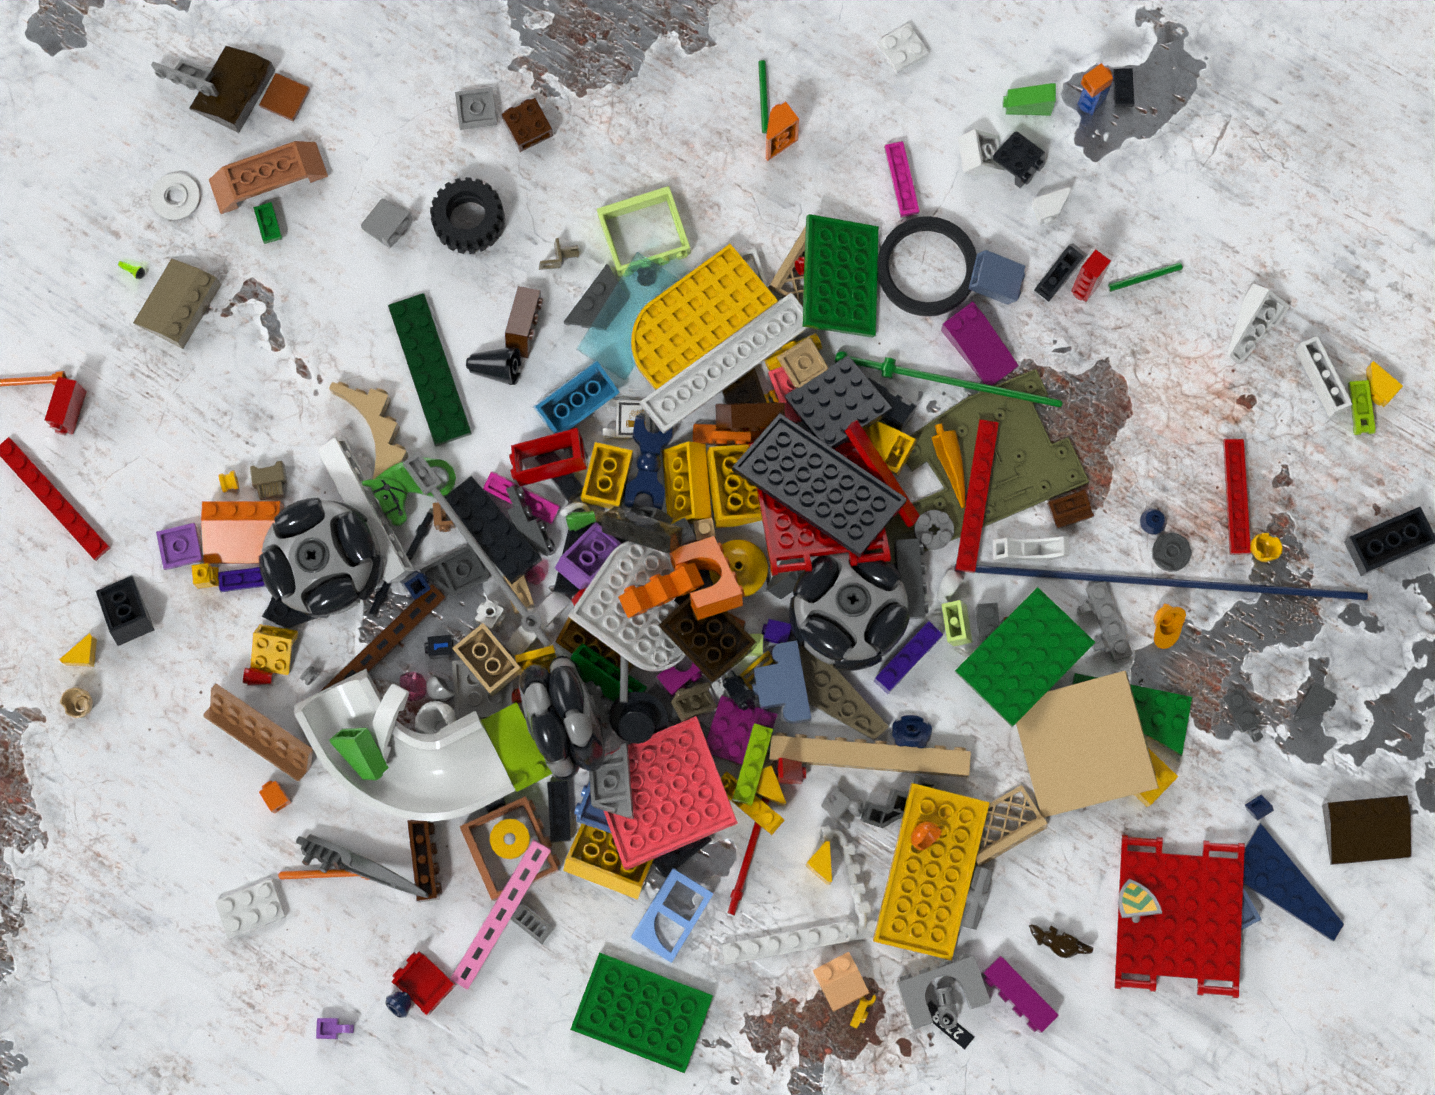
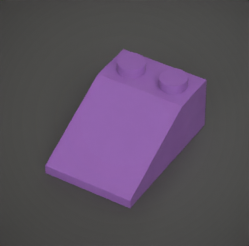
[555,522,622,590]

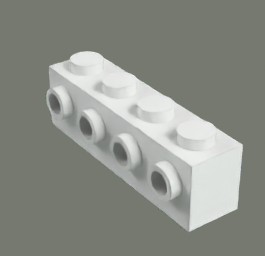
[1295,336,1352,418]

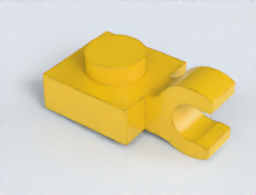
[850,995,876,1029]

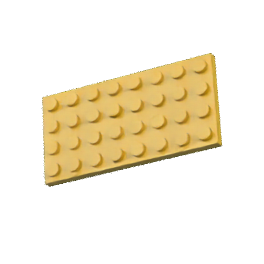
[873,783,990,961]

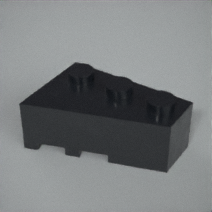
[868,377,917,432]

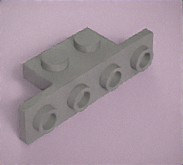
[151,59,219,97]

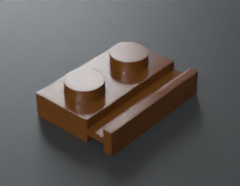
[1047,490,1094,529]

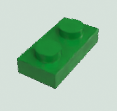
[253,202,283,244]

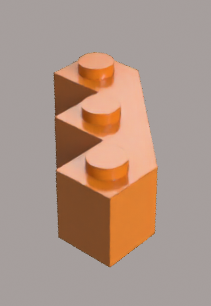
[618,562,704,618]

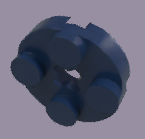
[892,715,932,748]

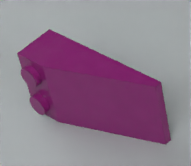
[941,301,1019,386]

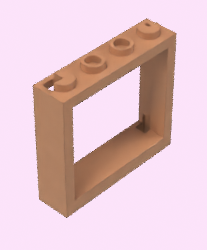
[459,796,561,901]

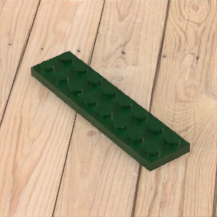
[388,293,472,447]

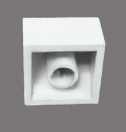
[958,129,1005,176]

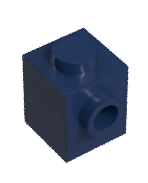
[400,571,431,600]

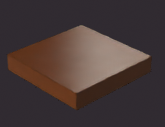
[259,73,310,122]

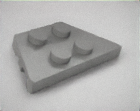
[589,743,634,819]

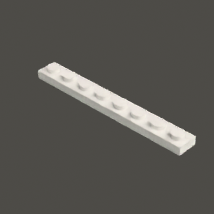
[722,915,879,965]

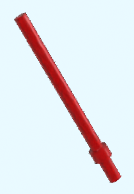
[727,798,769,916]

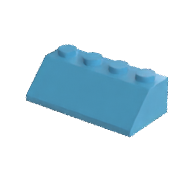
[533,361,620,434]

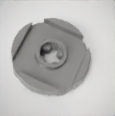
[914,510,954,550]

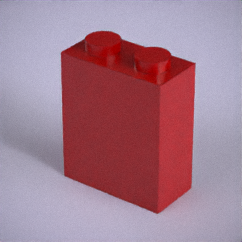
[44,376,87,436]

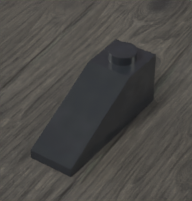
[1034,243,1088,302]
[535,451,583,503]

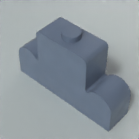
[752,640,811,724]

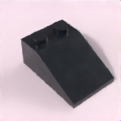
[96,576,155,646]

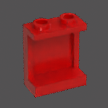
[391,951,456,1015]

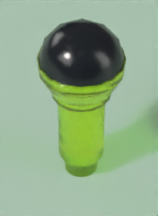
[118,261,145,279]

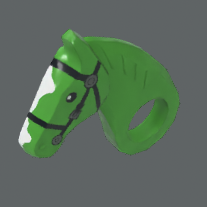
[362,457,456,526]

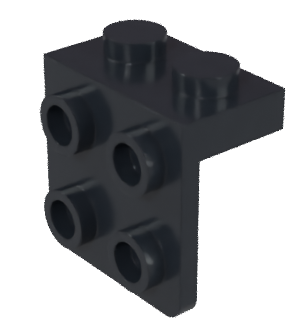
[993,132,1045,189]

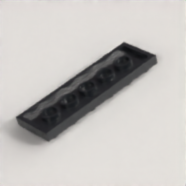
[444,476,542,584]

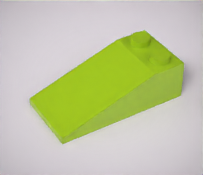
[481,702,552,792]

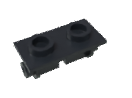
[722,670,756,711]

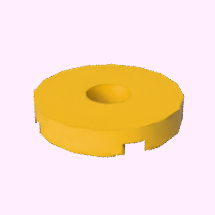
[490,819,530,859]

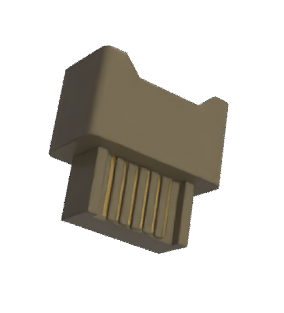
[250,461,287,500]

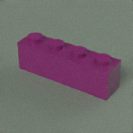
[982,956,1059,1033]

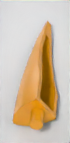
[931,423,965,508]

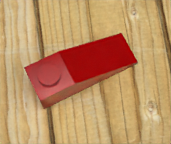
[777,758,806,785]

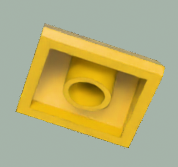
[806,841,832,885]

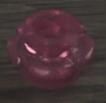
[526,566,545,585]

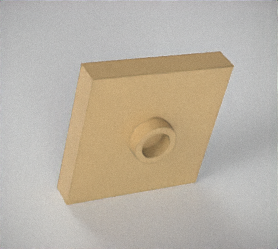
[777,337,829,388]

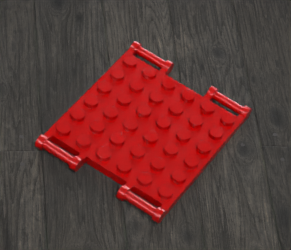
[749,430,891,576]
[1114,834,1245,998]

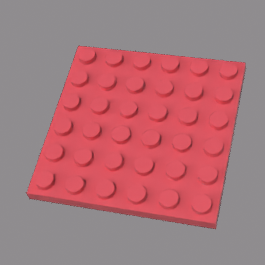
[603,716,738,870]

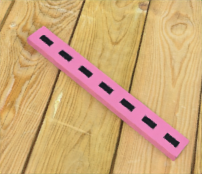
[450,839,551,989]

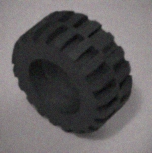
[430,177,505,254]

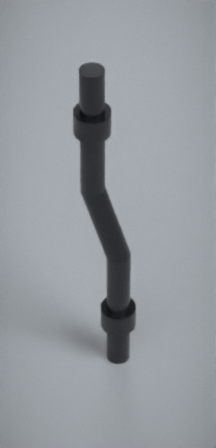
[368,512,434,616]

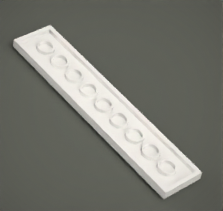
[640,293,808,434]

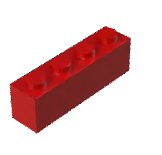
[1071,249,1111,302]

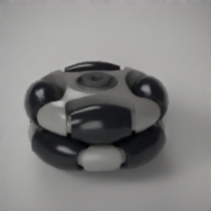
[259,497,383,618]
[789,550,910,671]
[519,655,605,780]

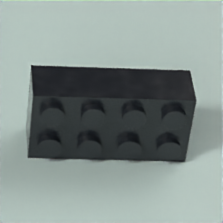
[1344,506,1435,576]

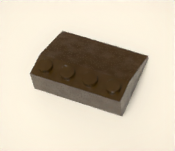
[189,46,275,133]
[658,586,757,683]
[1322,795,1411,865]

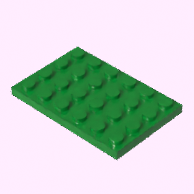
[802,214,879,338]
[954,587,1096,727]
[570,952,713,1074]

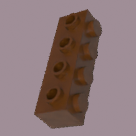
[407,820,442,902]

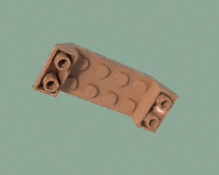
[209,141,328,214]

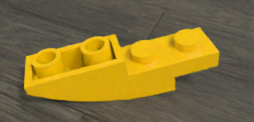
[721,771,785,835]

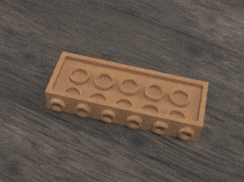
[203,683,313,781]

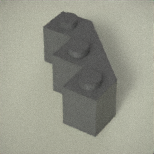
[860,775,939,828]

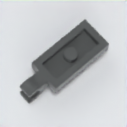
[1222,688,1263,743]

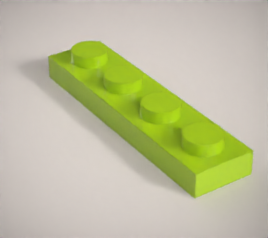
[732,723,773,806]

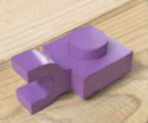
[316,1018,354,1039]

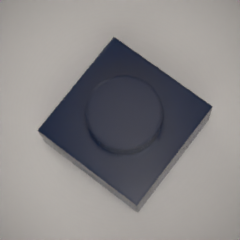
[1245,795,1274,821]

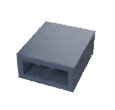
[969,250,1025,305]

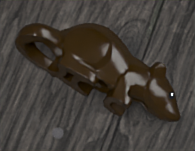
[1029,925,1094,958]

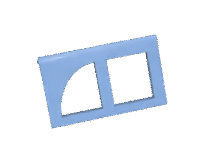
[631,868,714,963]

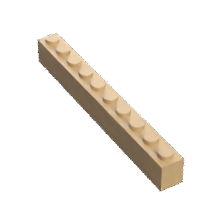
[769,732,971,777]

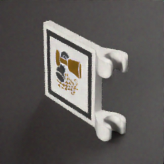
[602,399,655,439]

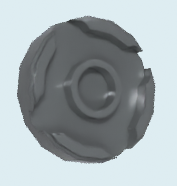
[1152,533,1192,572]

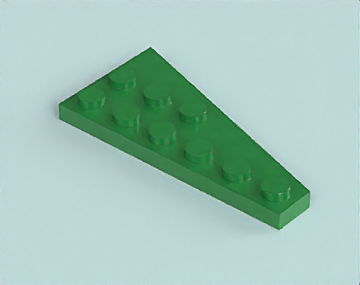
[1072,673,1192,756]

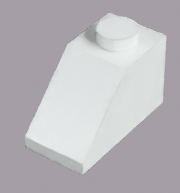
[1031,187,1071,225]

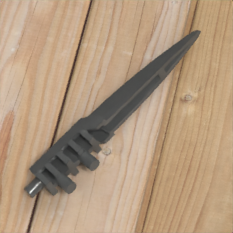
[296,834,429,898]

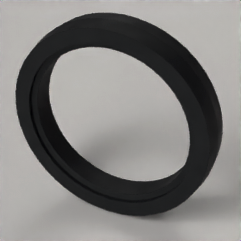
[877,216,977,316]

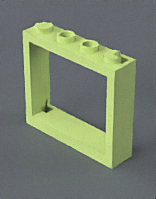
[597,186,691,277]

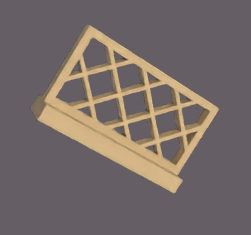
[768,226,806,307]
[975,785,1048,867]

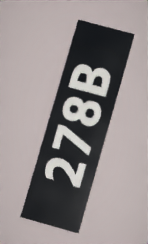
[927,1000,975,1050]

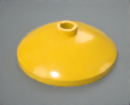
[709,540,768,598]

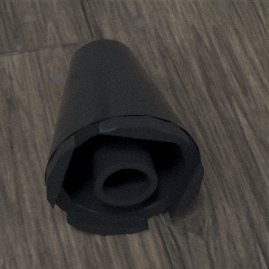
[466,346,522,385]

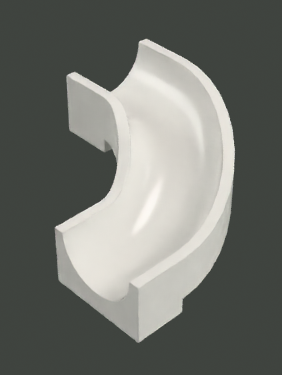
[294,669,515,821]

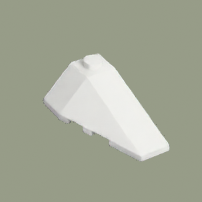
[1227,283,1290,364]

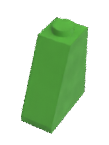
[1002,83,1056,116]
[329,728,389,780]

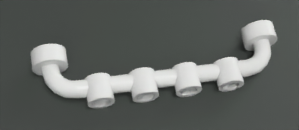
[819,826,870,940]

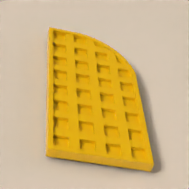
[631,244,778,390]

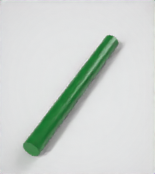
[758,60,769,134]
[1108,262,1183,292]

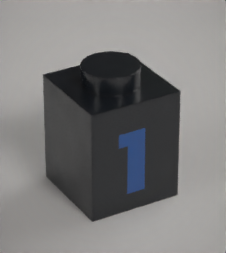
[424,635,455,659]

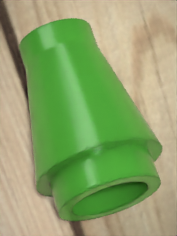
[566,511,596,531]

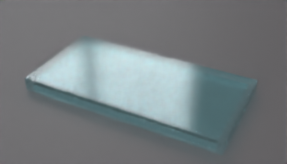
[576,252,680,380]

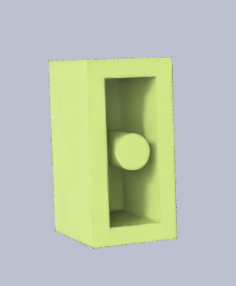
[941,600,973,646]

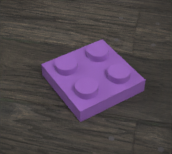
[156,523,203,570]

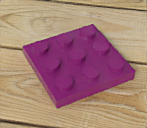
[706,695,778,766]

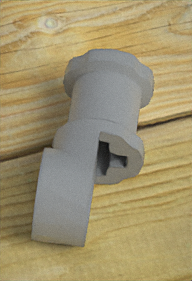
[934,987,958,1029]

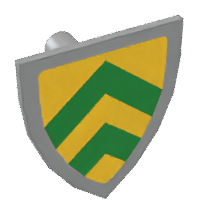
[1118,879,1162,923]

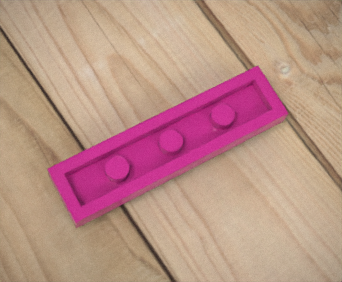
[884,141,920,218]
[483,471,561,524]

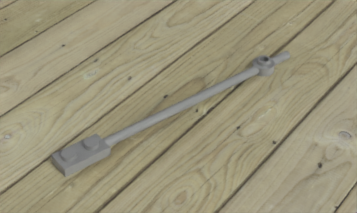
[403,452,552,647]

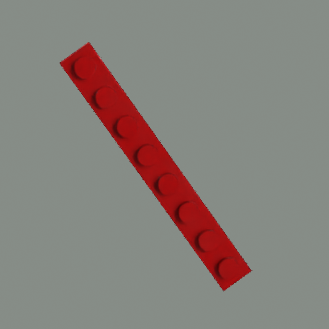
[955,419,999,573]
[0,437,110,561]

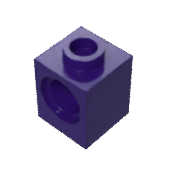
[761,619,791,644]

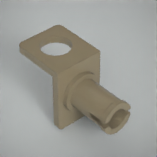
[539,238,579,270]

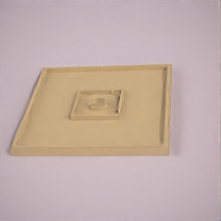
[1016,671,1159,818]

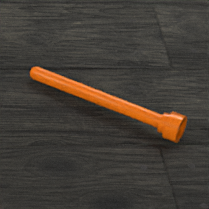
[0,371,67,387]
[278,869,369,880]

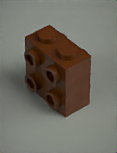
[501,98,553,152]

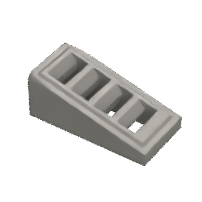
[510,903,555,944]

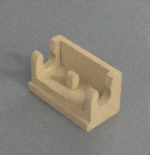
[503,575,535,614]

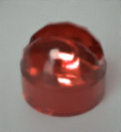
[511,688,522,703]

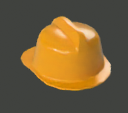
[1153,604,1186,649]

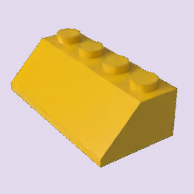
[662,441,712,524]

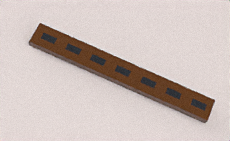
[318,584,446,693]

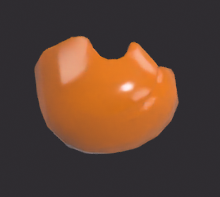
[911,821,942,851]

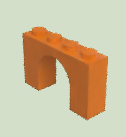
[670,536,745,620]

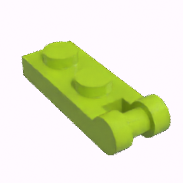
[1348,380,1375,435]

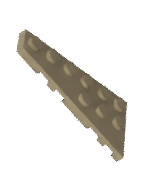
[799,645,889,741]

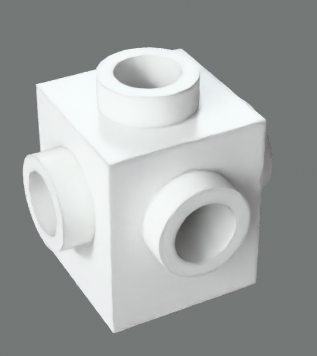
[475,599,506,633]

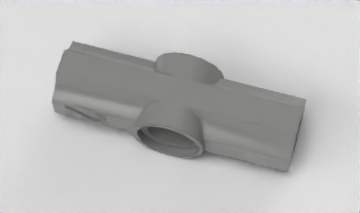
[960,866,993,930]

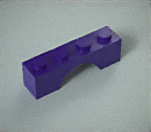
[874,621,943,694]

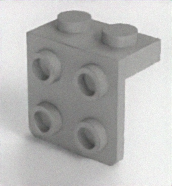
[361,199,413,249]

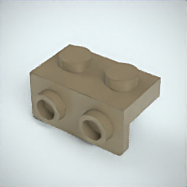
[671,682,717,722]

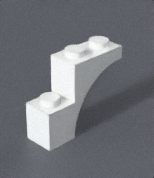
[993,536,1070,563]

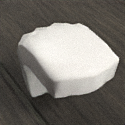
[560,502,590,519]
[936,570,964,603]

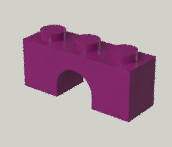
[656,662,703,696]

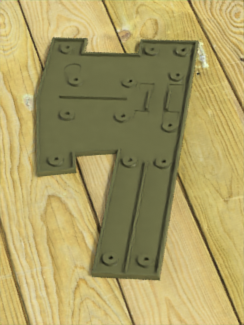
[869,369,1089,565]

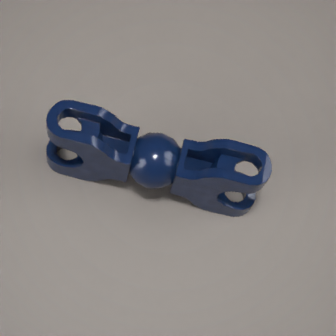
[624,415,673,510]

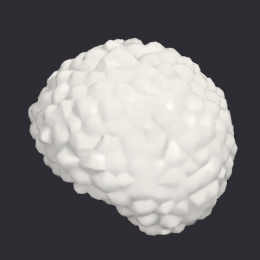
[415,700,456,734]

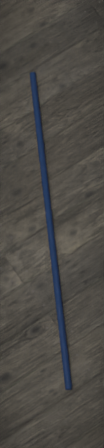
[954,564,1368,600]

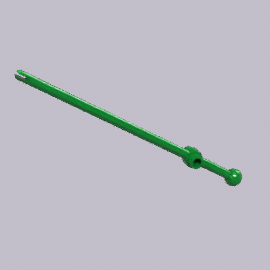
[835,351,1063,407]

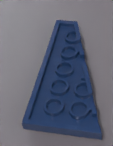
[1243,823,1344,941]

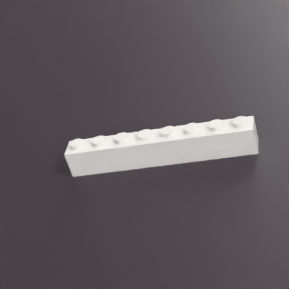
[318,437,414,583]

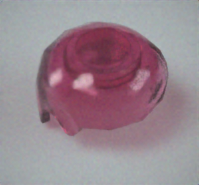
[399,671,427,702]

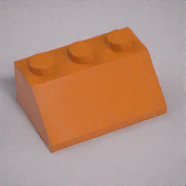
[765,101,799,161]

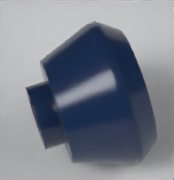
[1140,508,1167,535]
[385,991,412,1018]

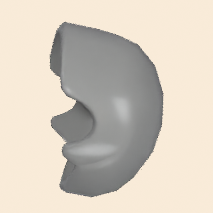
[426,674,455,702]

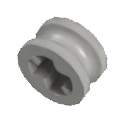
[300,666,319,686]

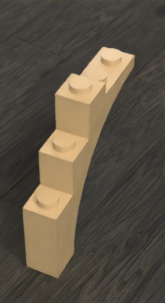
[329,382,408,479]

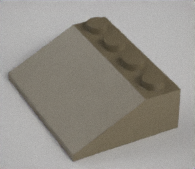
[133,258,221,349]

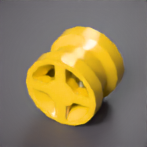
[218,470,239,493]

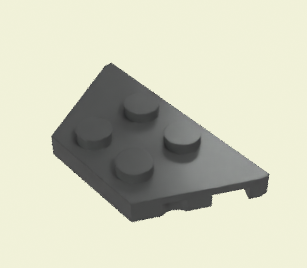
[564,264,628,331]
[420,545,489,597]

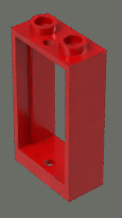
[509,428,587,487]

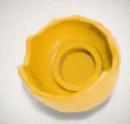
[1250,533,1283,562]

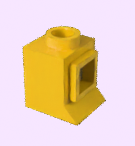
[191,563,219,589]

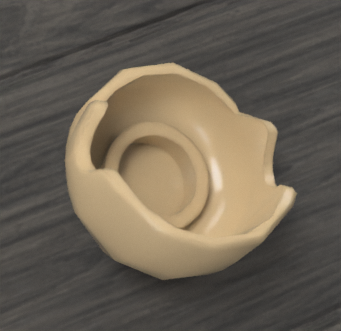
[60,688,93,718]

